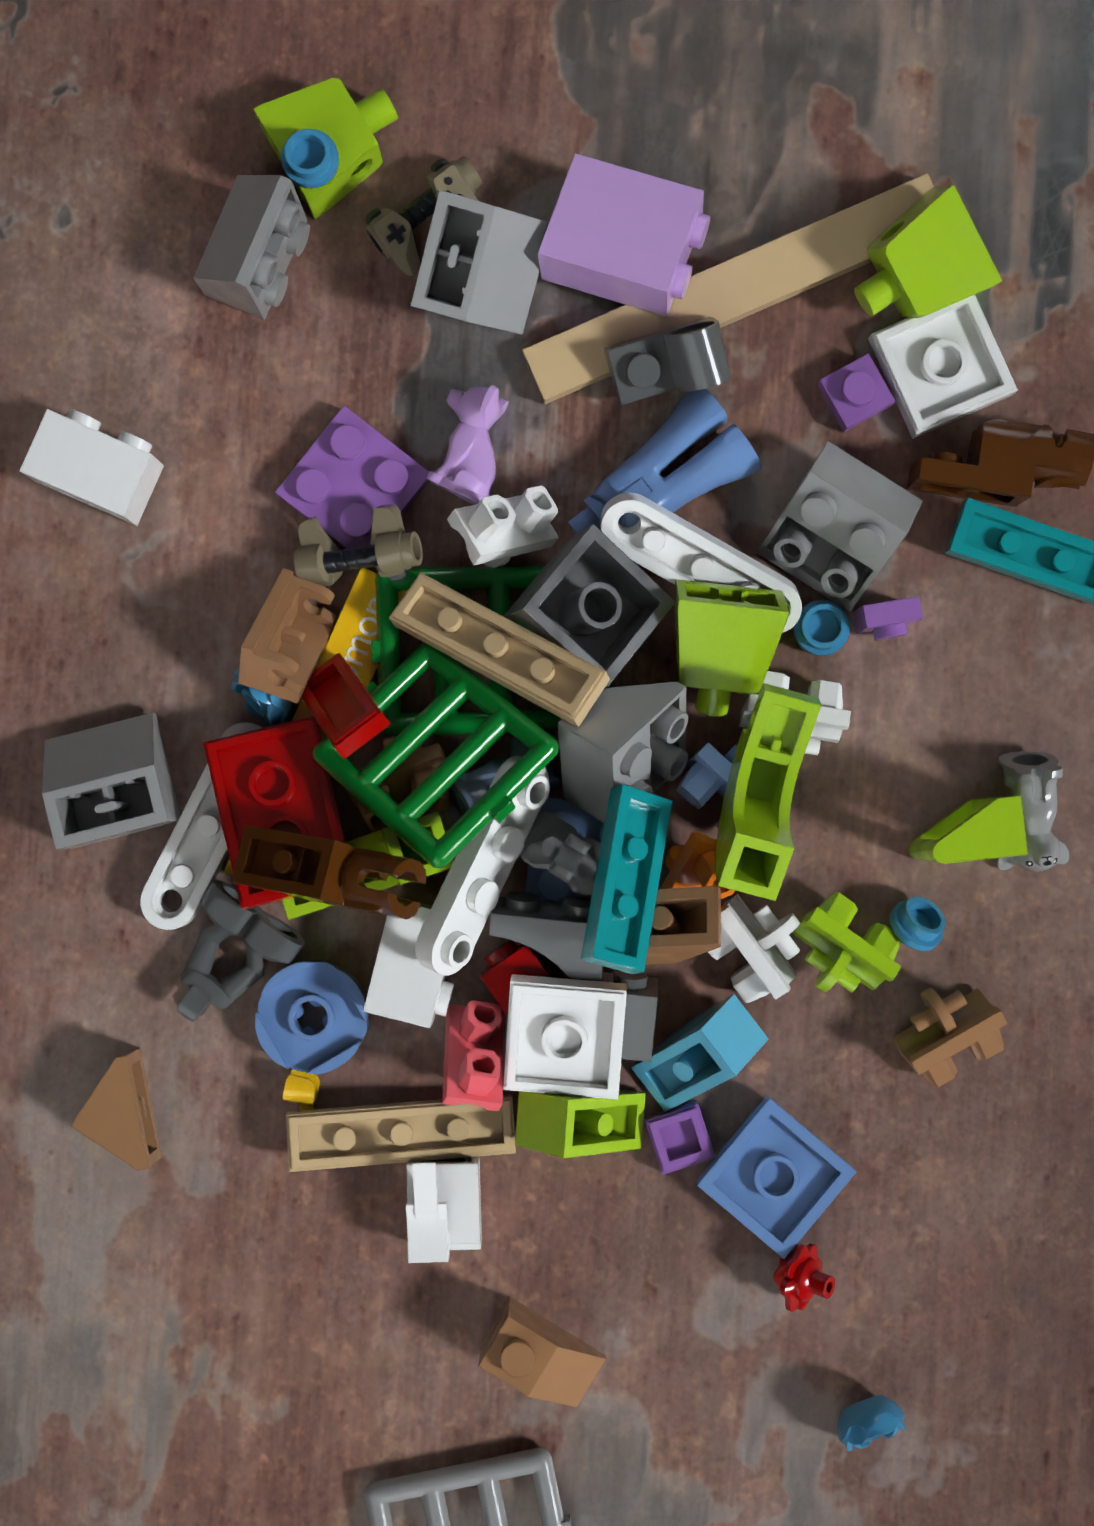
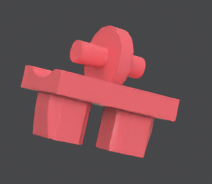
[442,1000,504,1111]

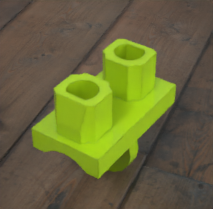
[791,892,902,993]

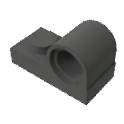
[604,316,731,405]

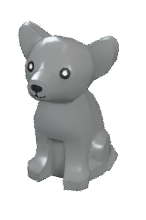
[996,751,1070,872]

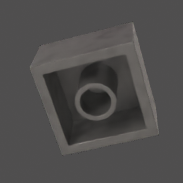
[503,524,676,688]

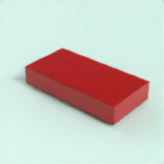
[301,652,391,759]

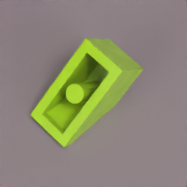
[515,1089,646,1159]

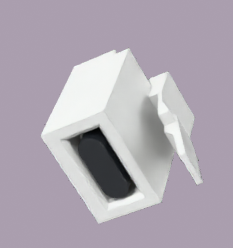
[406,1156,482,1263]

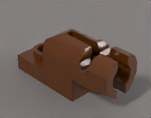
[907,419,1094,507]
[231,825,426,920]

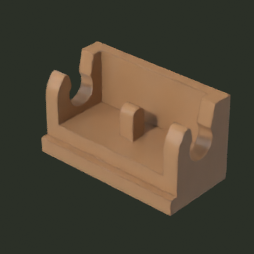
[238,568,338,704]

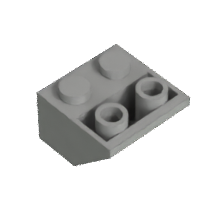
[193,175,310,320]
[411,190,549,334]
[756,441,923,611]
[558,682,688,823]
[42,712,181,850]

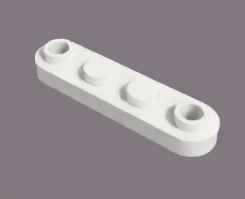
[601,493,802,633]
[140,722,263,930]
[416,756,550,976]

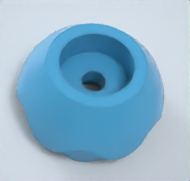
[231,669,293,727]
[837,1395,906,1452]

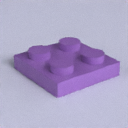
[275,406,430,548]

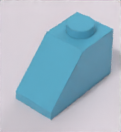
[631,994,769,1112]

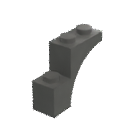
[489,891,659,1062]

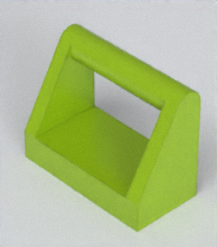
[908,796,1028,864]

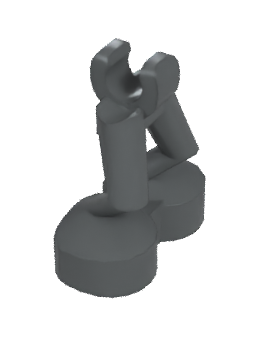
[520,810,601,899]
[177,880,305,1021]

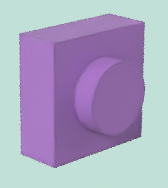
[817,353,896,433]
[853,596,923,641]

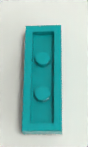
[945,498,1094,605]
[580,784,672,974]

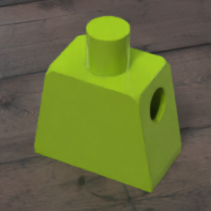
[254,78,398,219]
[854,185,1002,318]
[675,579,789,716]

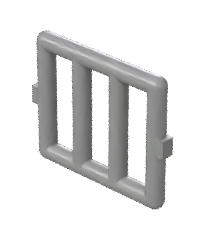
[364,1447,572,1526]

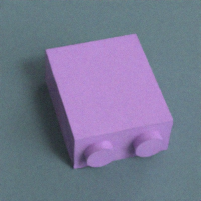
[538,153,710,317]

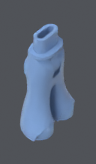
[568,389,762,533]

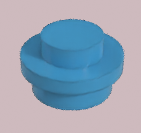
[281,129,339,189]
[793,600,850,656]
[889,897,946,951]

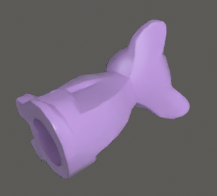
[426,385,509,505]

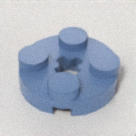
[255,960,369,1074]

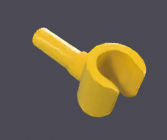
[283,1069,320,1111]

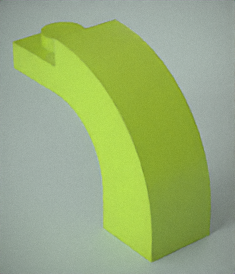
[715,683,822,901]

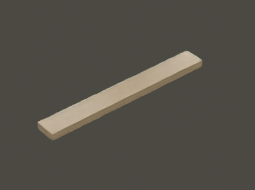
[522,173,934,405]

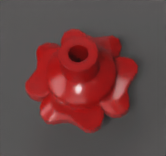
[773,1243,835,1312]

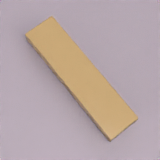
[389,572,610,728]
[286,1094,516,1172]

